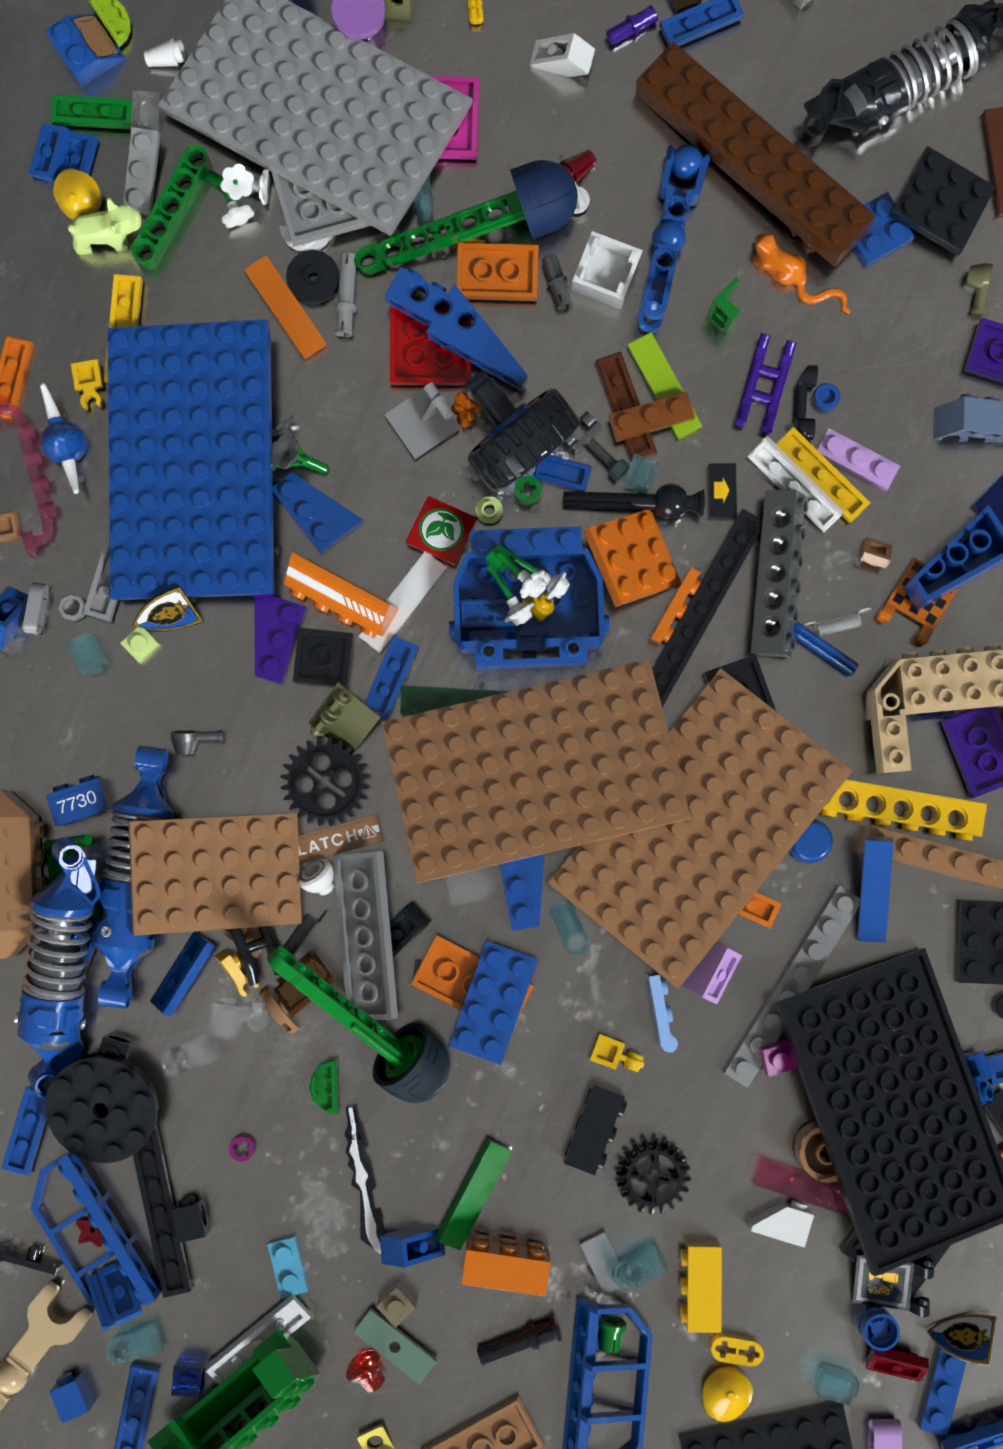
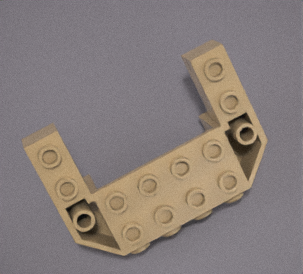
[866,645,1003,774]

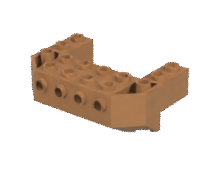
[0,790,46,959]

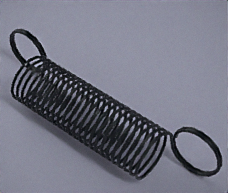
[283,910,327,955]

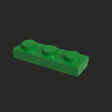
[50,94,135,130]

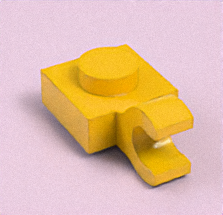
[215,950,259,997]

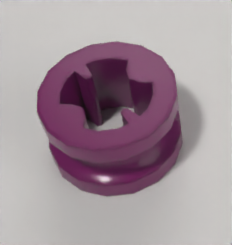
[229,1134,254,1162]

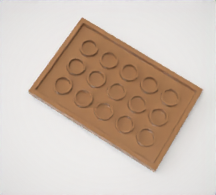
[128,813,302,936]

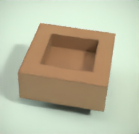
[861,537,892,569]

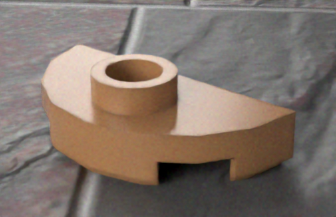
[259,984,300,1034]

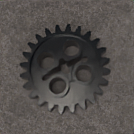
[280,737,370,826]

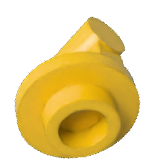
[522,592,554,623]

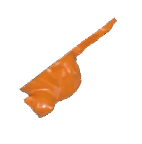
[752,234,851,315]

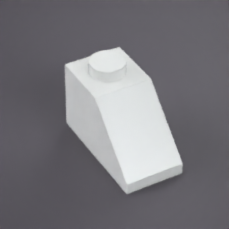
[530,33,595,77]
[747,1200,814,1248]

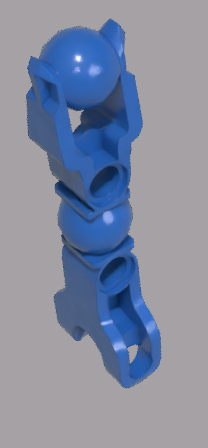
[637,144,710,334]

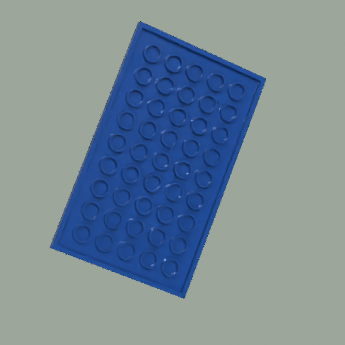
[108,319,274,600]

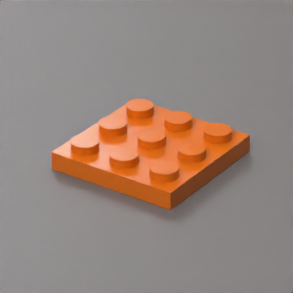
[583,510,682,607]

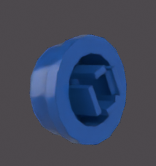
[789,819,833,863]

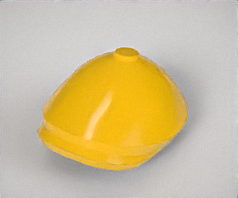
[53,168,102,220]
[703,1367,753,1422]

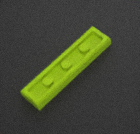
[627,332,702,440]

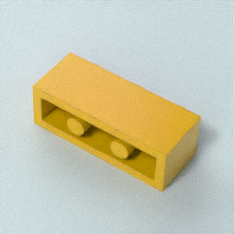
[680,1240,722,1333]

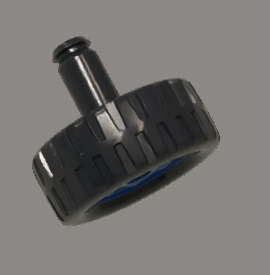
[465,370,580,491]

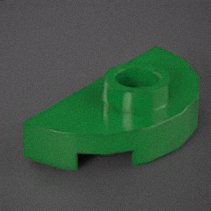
[309,1058,339,1115]

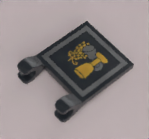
[852,1251,934,1317]

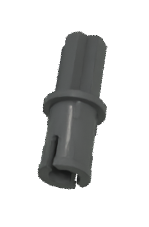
[542,254,573,310]

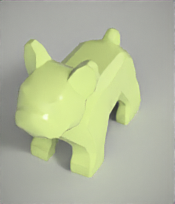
[68,197,142,255]

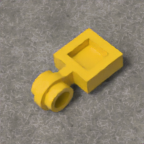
[590,1033,645,1072]

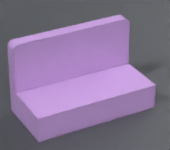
[682,942,742,1004]

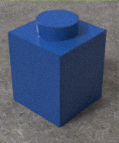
[49,1372,94,1424]

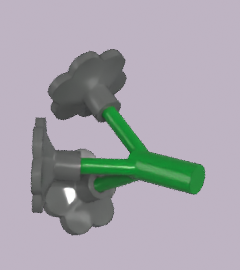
[271,415,328,474]

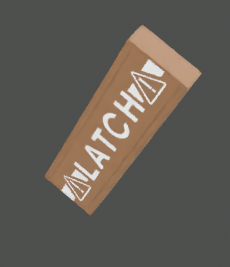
[298,815,384,864]

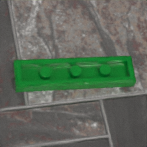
[435,1139,512,1250]

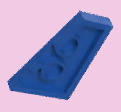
[273,472,364,554]

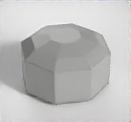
[58,593,86,622]

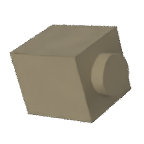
[376,1279,417,1328]

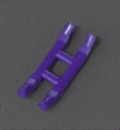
[735,332,797,434]

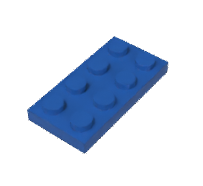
[448,940,538,1065]

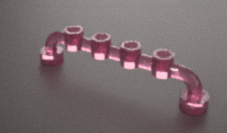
[0,403,57,554]

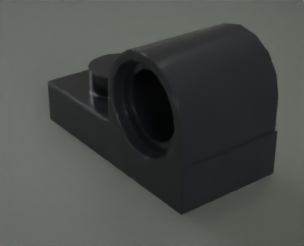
[390,901,432,958]

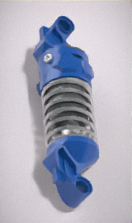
[14,837,101,1098]

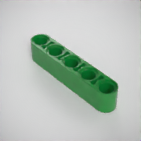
[131,145,212,271]

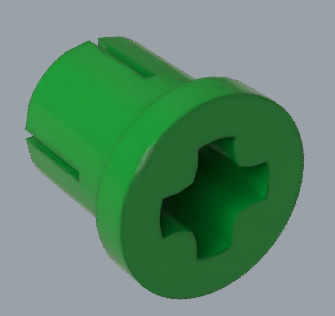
[514,476,542,505]
[598,1316,627,1353]

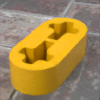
[710,1333,764,1367]

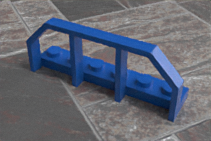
[31,1152,162,1306]
[563,1297,653,1449]

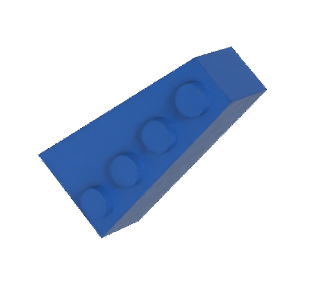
[903,504,1003,611]
[500,854,544,931]

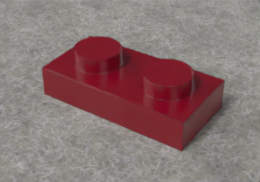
[866,1348,929,1382]

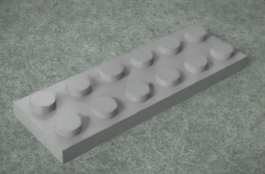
[333,851,398,1020]

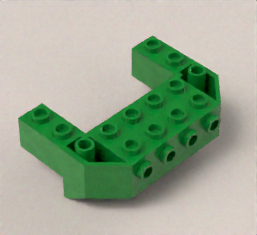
[147,1328,320,1449]

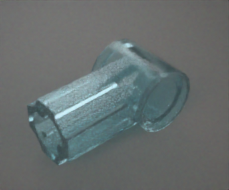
[550,901,589,956]

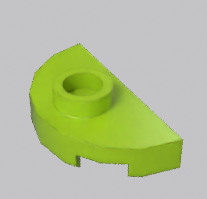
[88,0,131,47]

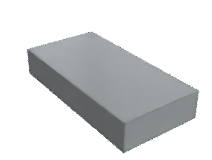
[579,1230,629,1295]

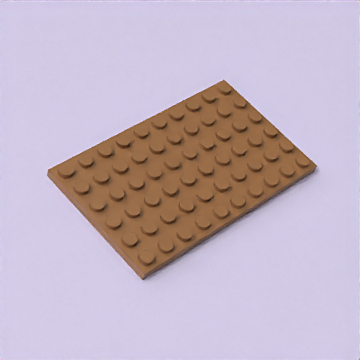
[381,659,691,884]
[548,668,853,989]

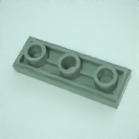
[353,1307,437,1384]

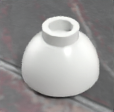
[298,858,334,896]

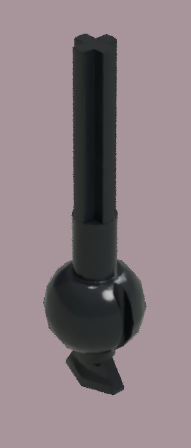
[563,483,705,521]

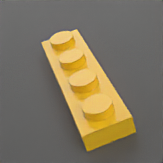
[104,274,143,383]
[776,427,870,524]

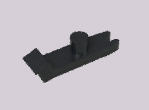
[0,1241,62,1275]

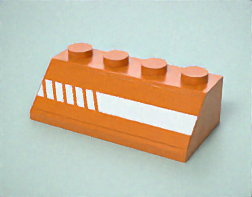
[284,553,399,638]

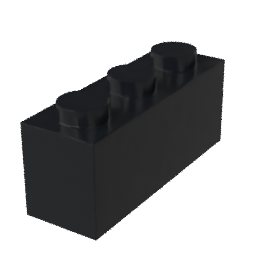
[563,1081,627,1176]

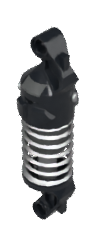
[798,0,1003,147]

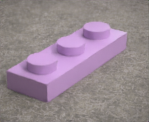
[817,428,900,492]

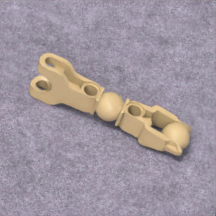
[0,1281,92,1411]

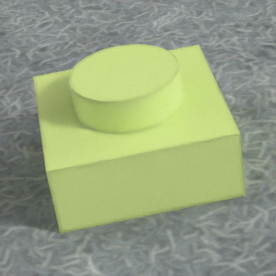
[120,627,161,664]

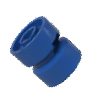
[856,1305,900,1351]

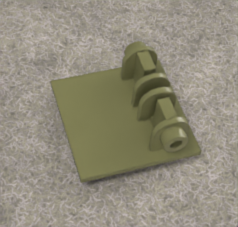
[309,682,381,755]

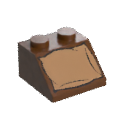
[274,951,340,1017]

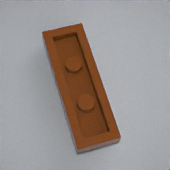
[608,392,695,442]

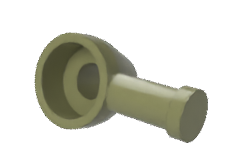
[967,263,993,315]

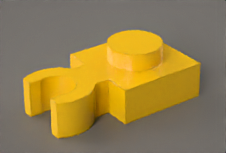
[71,359,104,410]

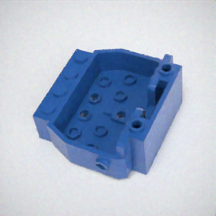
[449,526,610,672]

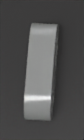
[23,582,49,635]

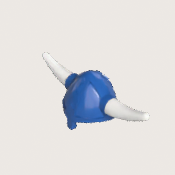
[40,383,88,494]

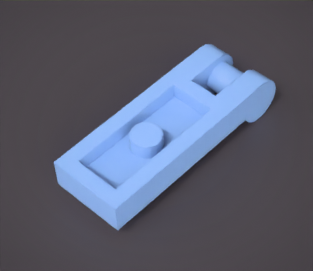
[647,973,678,1052]

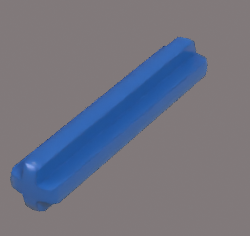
[793,621,858,676]

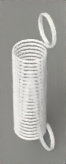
[802,608,871,636]

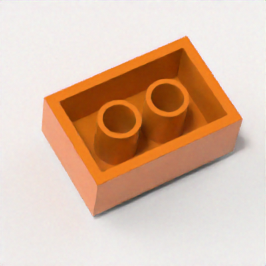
[461,1234,551,1297]

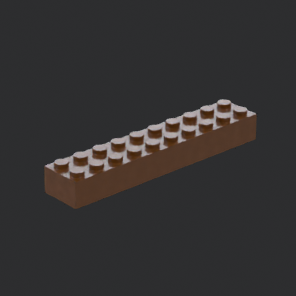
[636,42,876,267]

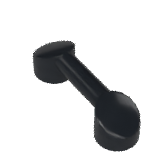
[795,365,818,441]

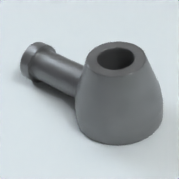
[171,730,223,755]

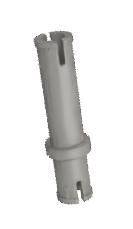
[335,253,357,337]

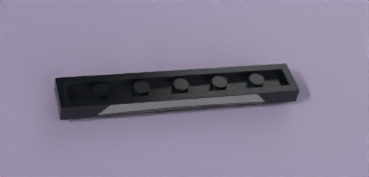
[133,1125,192,1298]

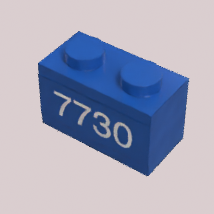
[46,775,113,827]

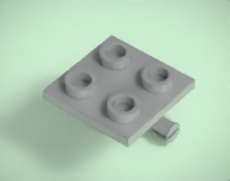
[384,382,460,459]

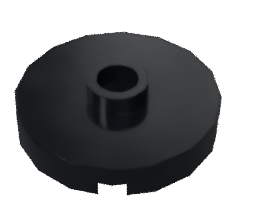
[286,250,340,305]

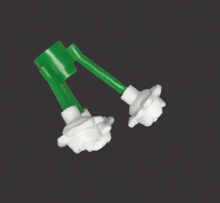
[485,544,570,626]

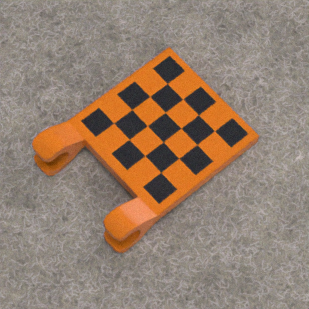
[876,557,959,647]

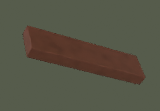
[983,107,1003,217]
[595,351,657,463]

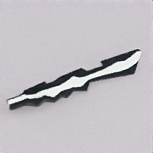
[344,1105,385,1254]

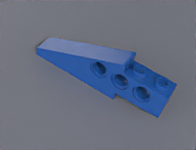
[384,267,528,391]

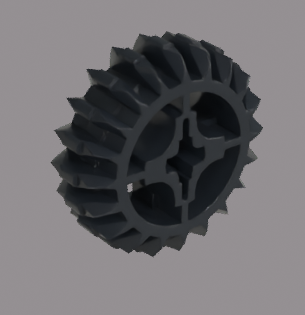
[616,1137,691,1215]

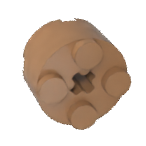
[794,1121,838,1182]

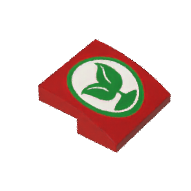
[405,496,478,566]

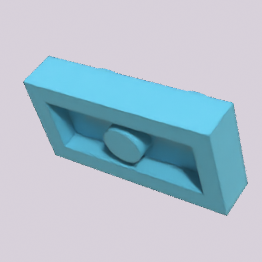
[267,1235,309,1299]

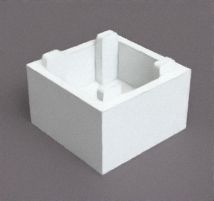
[571,231,643,310]

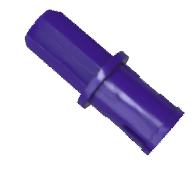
[606,5,658,45]

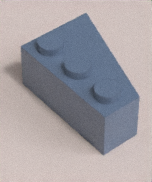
[933,393,1003,442]

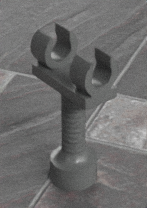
[563,411,631,482]

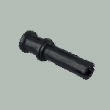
[477,1316,563,1365]

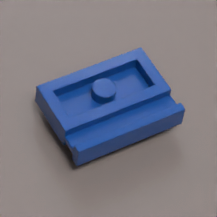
[85,1262,143,1331]

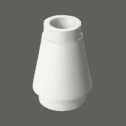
[144,38,186,67]

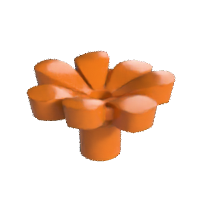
[451,392,481,428]

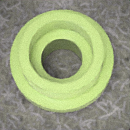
[476,497,503,524]

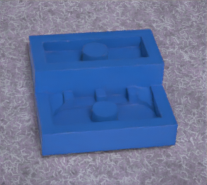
[28,123,99,183]

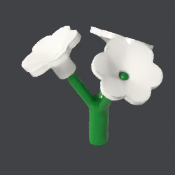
[206,164,271,228]

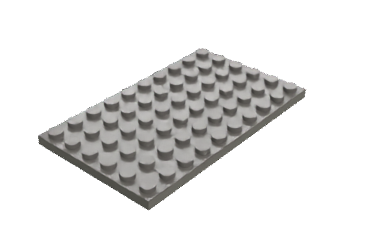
[158,0,473,236]

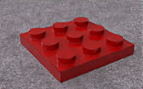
[389,305,471,386]

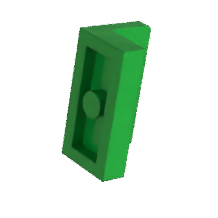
[707,278,741,334]

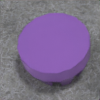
[331,0,386,41]

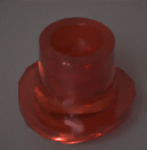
[346,1350,385,1393]

